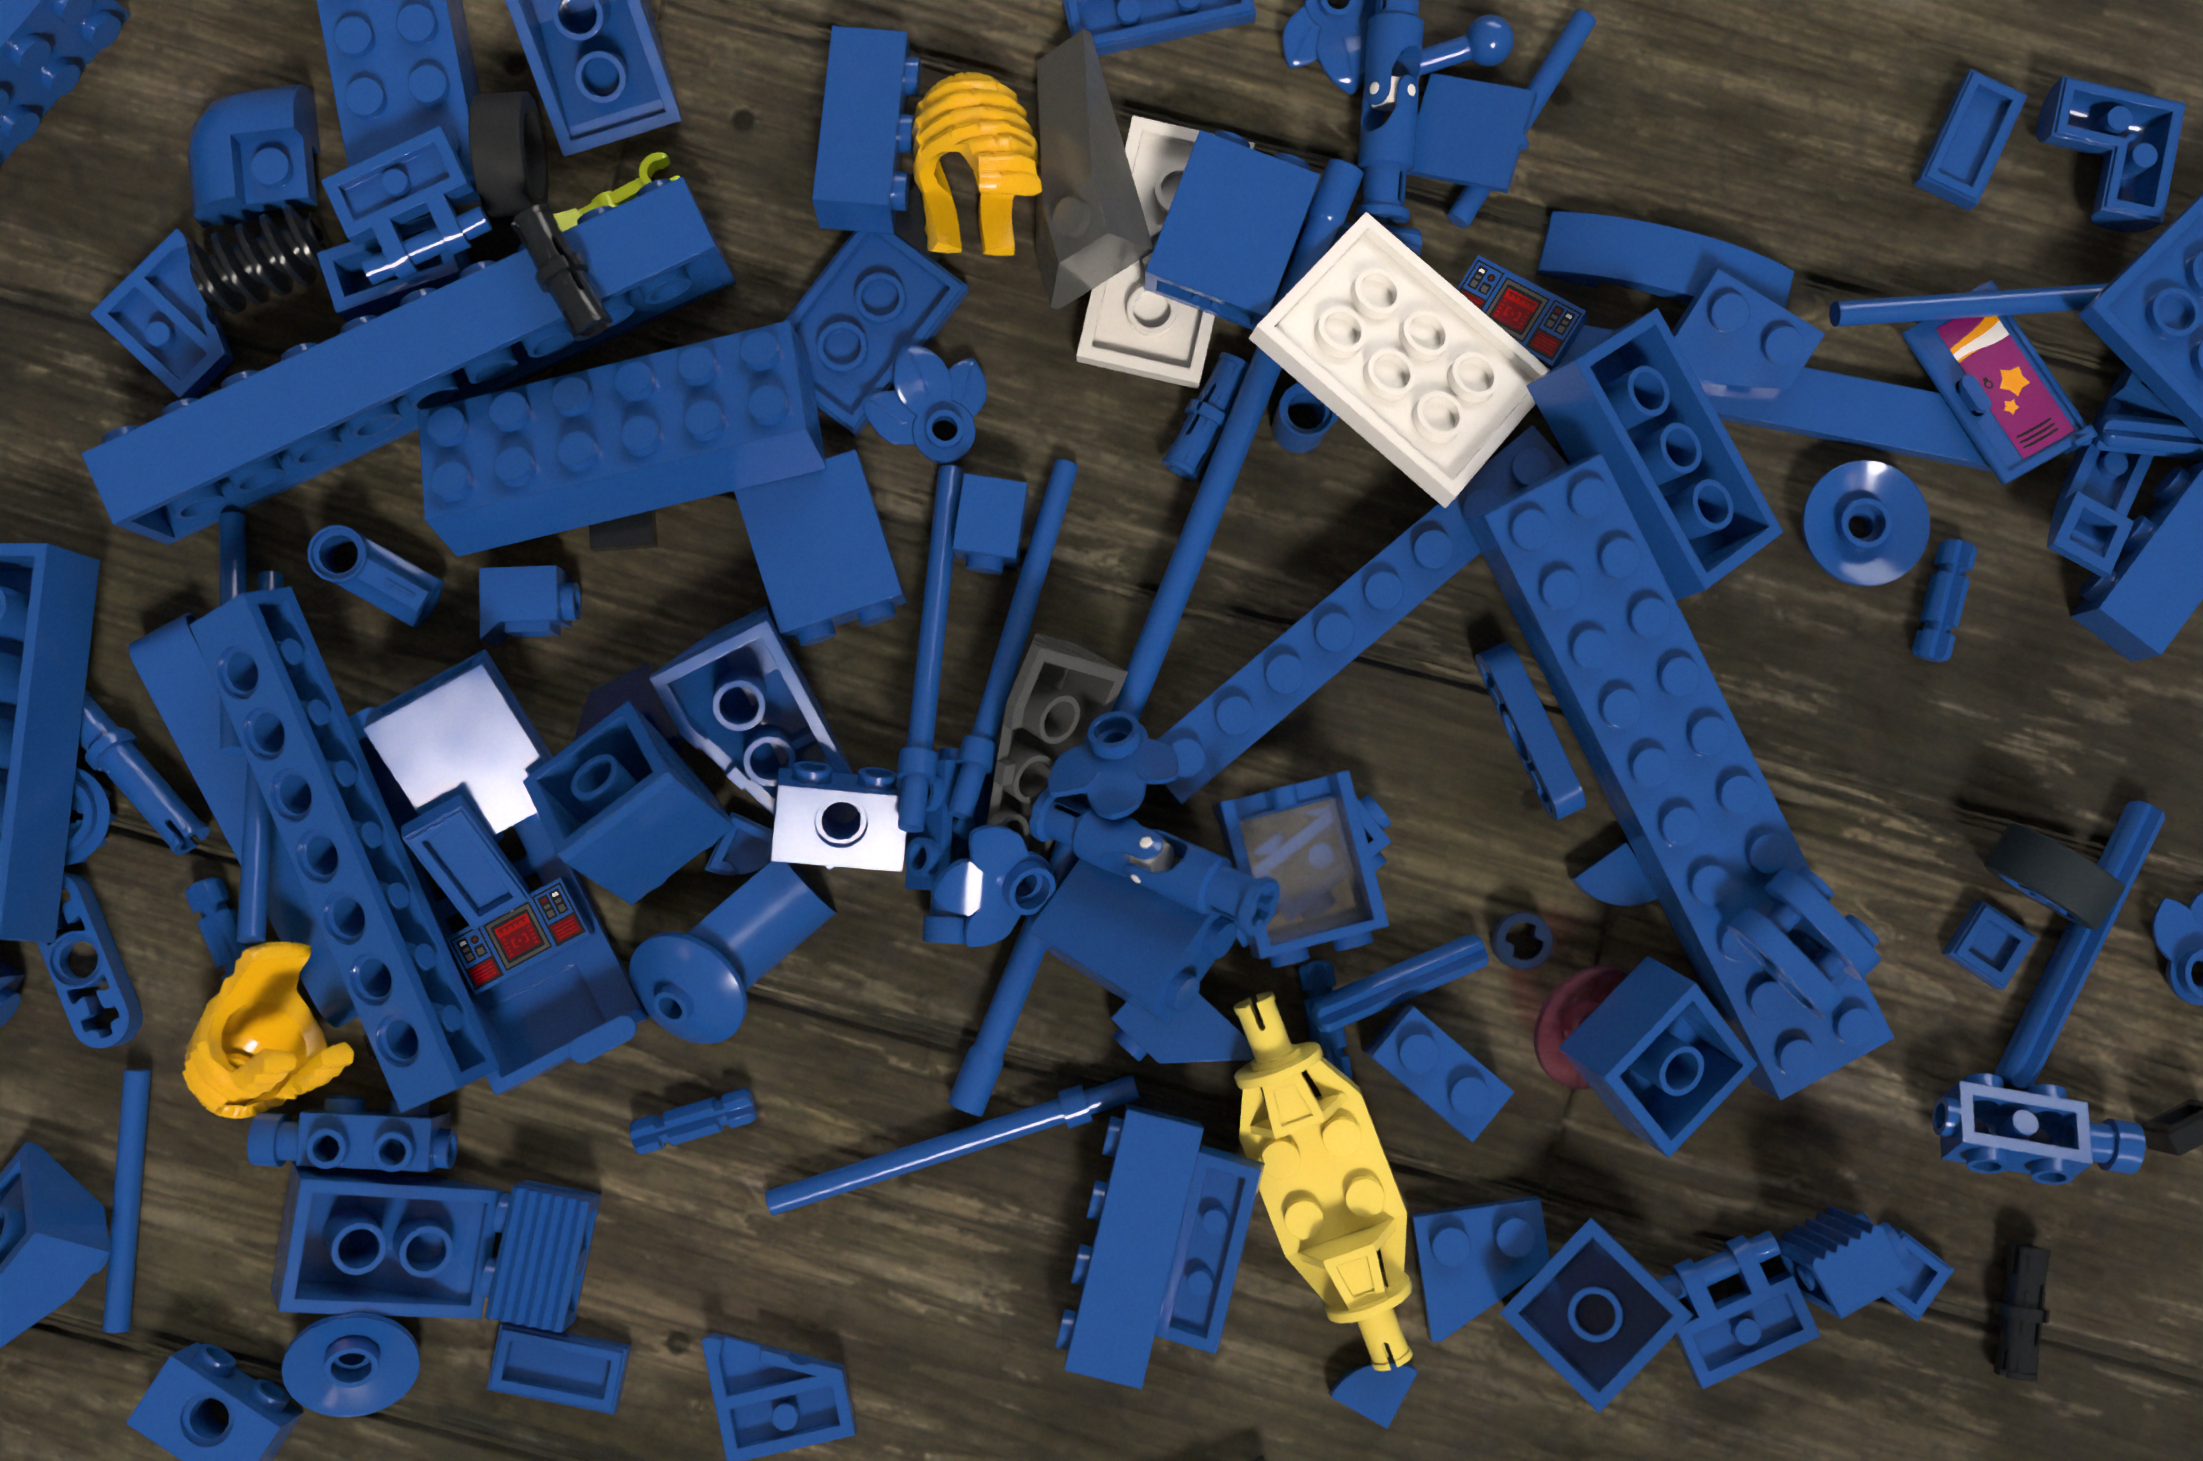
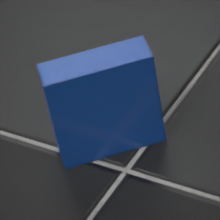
[1941,901,2037,990]
[1882,1227,1955,1322]

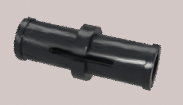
[511,204,613,341]
[1993,1242,2051,1382]

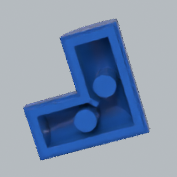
[2036,76,2186,232]

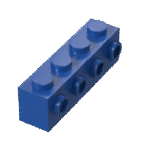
[1055,1104,1204,1390]

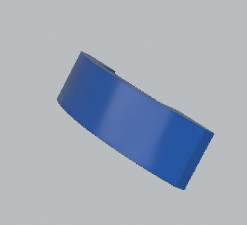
[1536,211,1794,309]
[2047,365,2179,578]

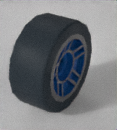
[1983,823,2124,930]

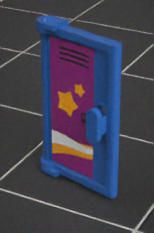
[1901,280,2098,486]

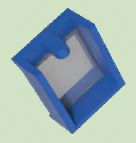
[1212,770,1389,968]

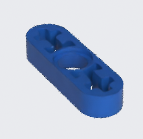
[1475,641,1586,821]
[37,872,143,1048]

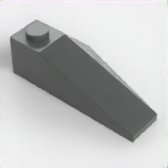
[1036,29,1154,310]
[987,632,1128,885]

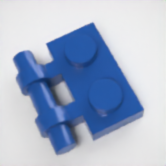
[321,125,492,285]
[1658,1230,1821,1389]

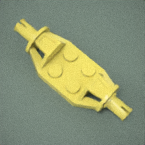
[1233,992,1413,1371]

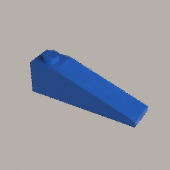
[649,605,859,870]
[0,1141,112,1348]

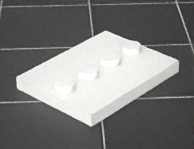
[1248,212,1550,508]

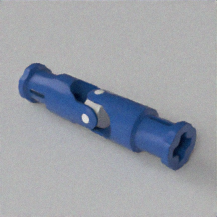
[1354,0,1424,226]
[1029,787,1280,936]

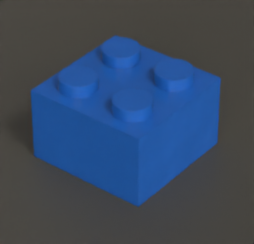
[1558,956,1758,1158]
[1500,1218,1693,1413]

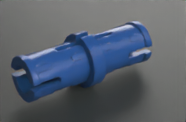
[1161,352,1249,482]

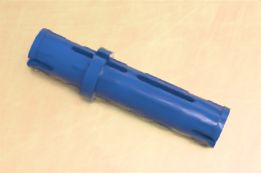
[79,690,210,856]

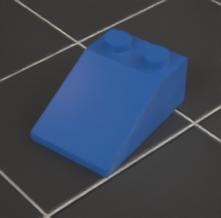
[505,0,683,157]
[270,1161,503,1319]

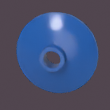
[1801,460,1930,587]
[629,932,748,1044]
[282,1312,420,1417]

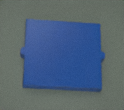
[1407,73,1537,194]

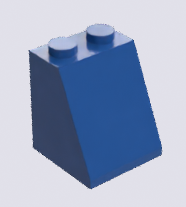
[523,700,735,905]

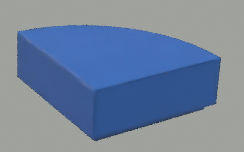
[705,812,773,876]
[1570,842,1657,906]
[1328,1359,1418,1429]

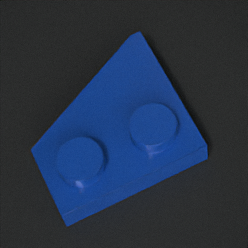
[90,228,234,399]
[1671,268,1825,389]
[1410,1196,1550,1343]
[701,1332,858,1461]

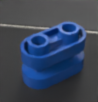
[1727,867,1881,1019]

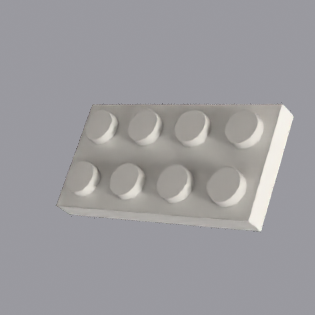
[1076,116,1255,389]

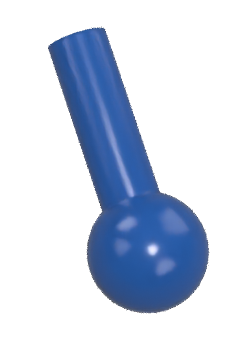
[1420,15,1514,76]

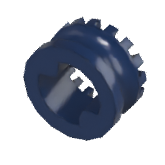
[1490,912,1553,970]

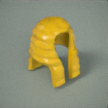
[912,72,1042,256]
[182,942,354,1119]

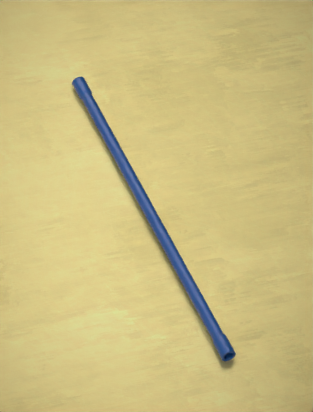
[947,159,1364,1116]

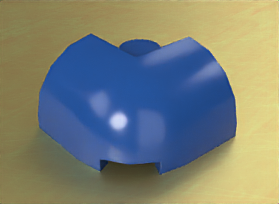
[187,85,320,227]

